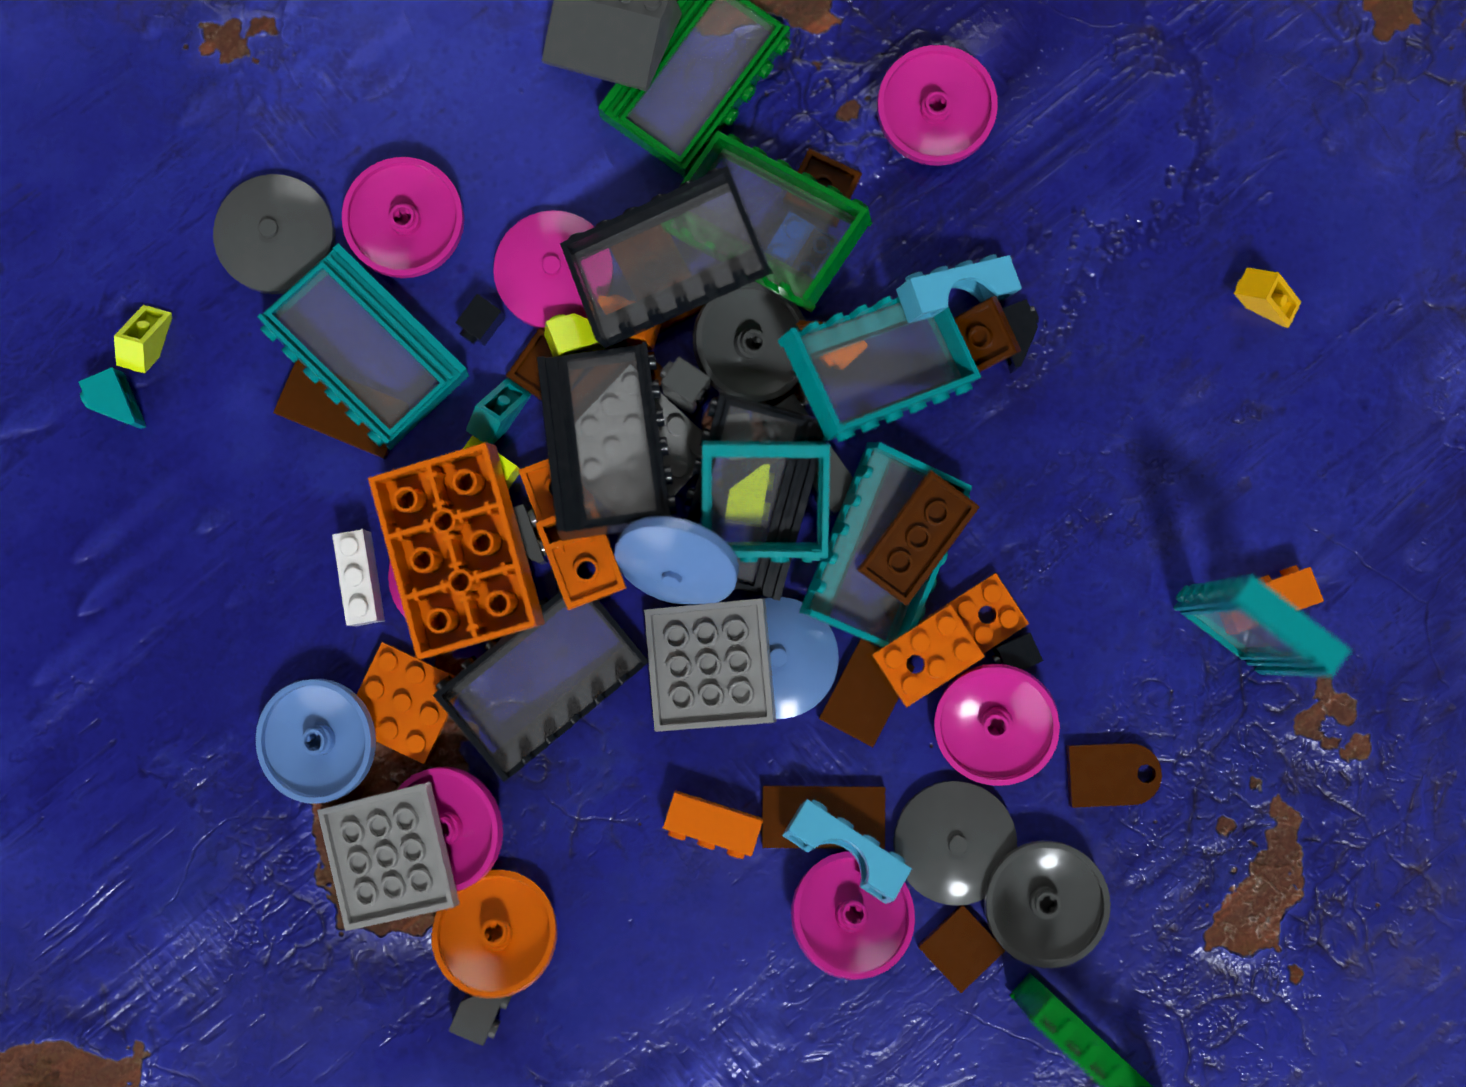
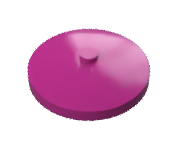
[877,45,998,166]
[342,157,464,278]
[494,211,614,330]
[934,664,1060,786]
[397,767,503,891]
[791,851,915,980]

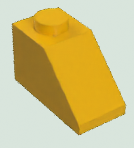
[1234,267,1301,328]

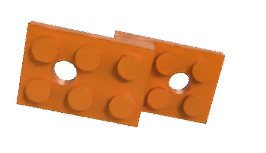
[518,458,627,611]
[872,573,1029,707]

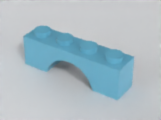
[896,254,1022,323]
[782,799,912,904]

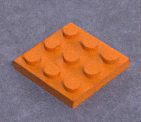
[356,642,460,764]

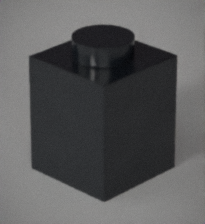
[455,294,506,346]
[991,633,1043,670]

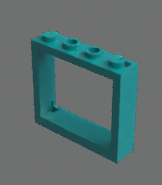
[702,441,830,563]

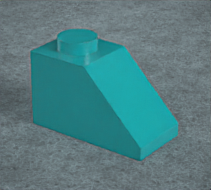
[79,367,146,429]
[466,378,532,444]

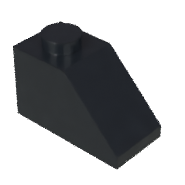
[1002,299,1039,373]

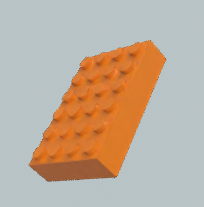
[368,442,545,660]

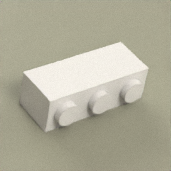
[332,529,385,626]

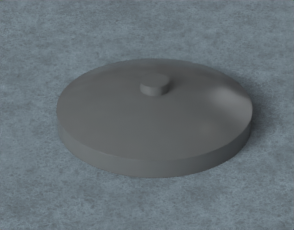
[213,174,336,294]
[693,281,805,403]
[893,780,1017,905]
[984,841,1110,968]

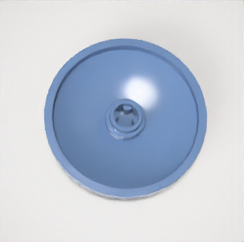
[615,517,739,606]
[765,597,839,719]
[256,679,376,804]

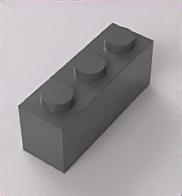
[660,357,711,418]

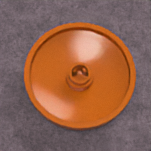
[432,870,558,999]

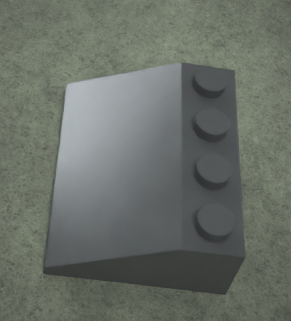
[542,0,682,91]

